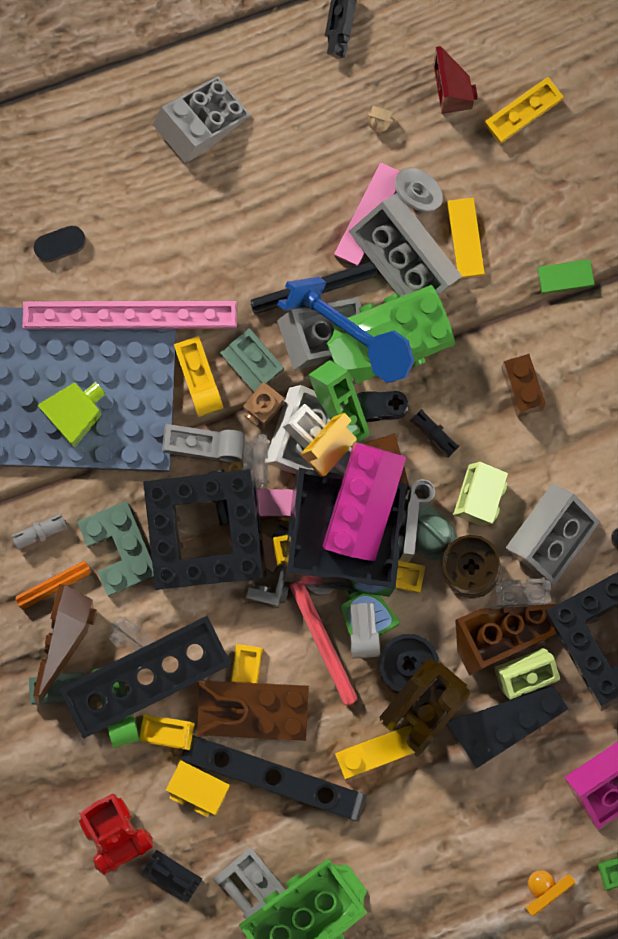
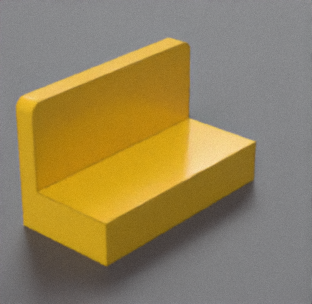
[300,413,357,477]

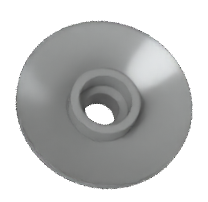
[395,168,443,212]

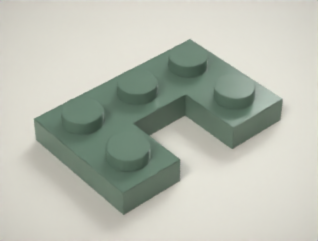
[77,501,154,597]

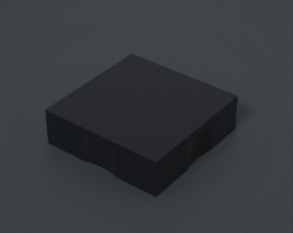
[282,468,406,597]

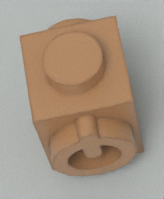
[243,382,285,428]

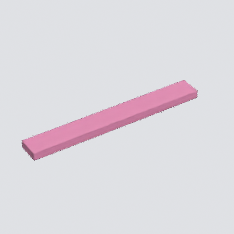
[23,301,237,330]

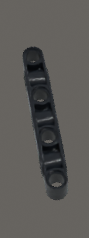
[180,735,368,822]

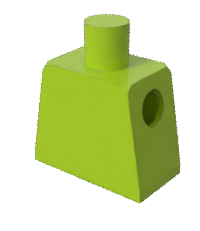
[38,382,106,447]

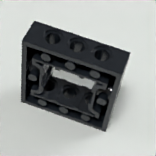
[143,469,267,590]
[546,572,618,712]

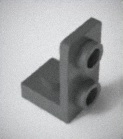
[246,565,289,608]

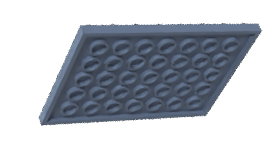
[0,307,177,472]

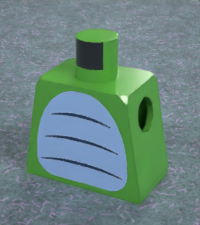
[340,590,400,640]

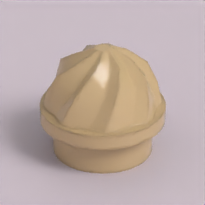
[367,106,393,132]

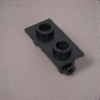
[142,849,203,902]

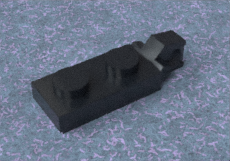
[325,0,357,59]

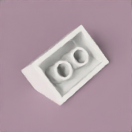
[264,385,330,474]

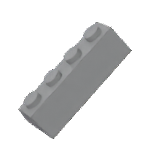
[349,193,462,297]

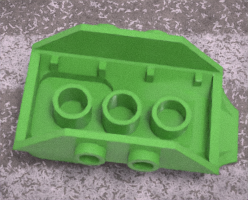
[327,285,455,384]
[239,859,367,939]

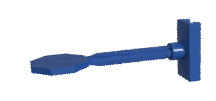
[277,277,414,383]

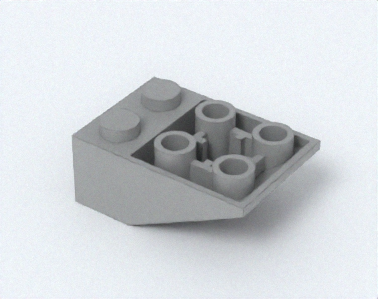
[152,76,251,164]

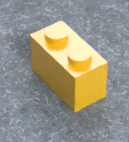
[166,760,231,817]

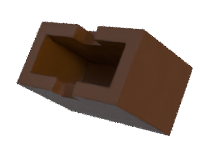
[501,354,546,418]

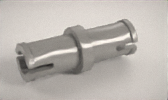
[11,513,68,550]

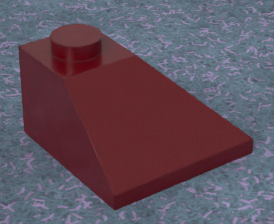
[433,46,478,114]

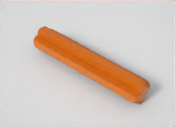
[16,561,91,609]

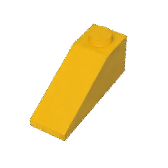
[335,725,415,780]

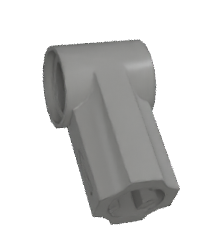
[350,603,380,659]

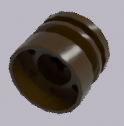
[442,534,500,599]

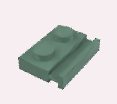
[220,328,284,393]

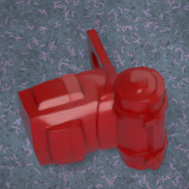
[79,794,153,875]

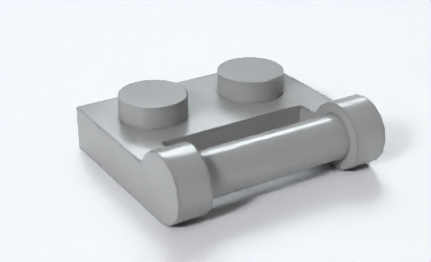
[213,847,286,920]

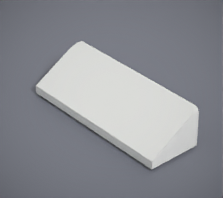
[283,404,352,476]

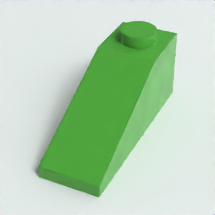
[308,360,370,447]

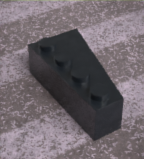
[445,686,568,770]

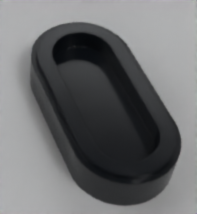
[34,226,86,262]

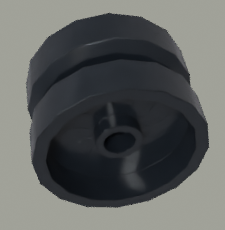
[378,634,439,694]

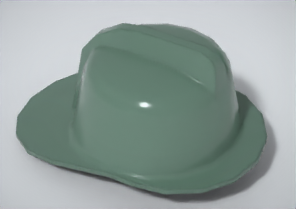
[399,505,457,560]

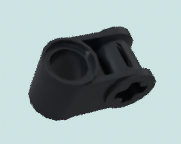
[357,391,408,422]

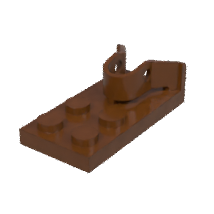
[196,680,309,741]

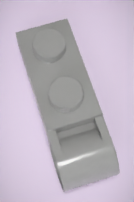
[162,424,244,463]
[398,479,435,562]

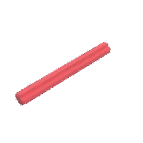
[290,582,357,706]

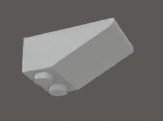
[277,297,361,370]

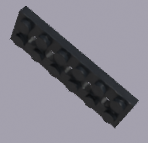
[59,615,232,739]

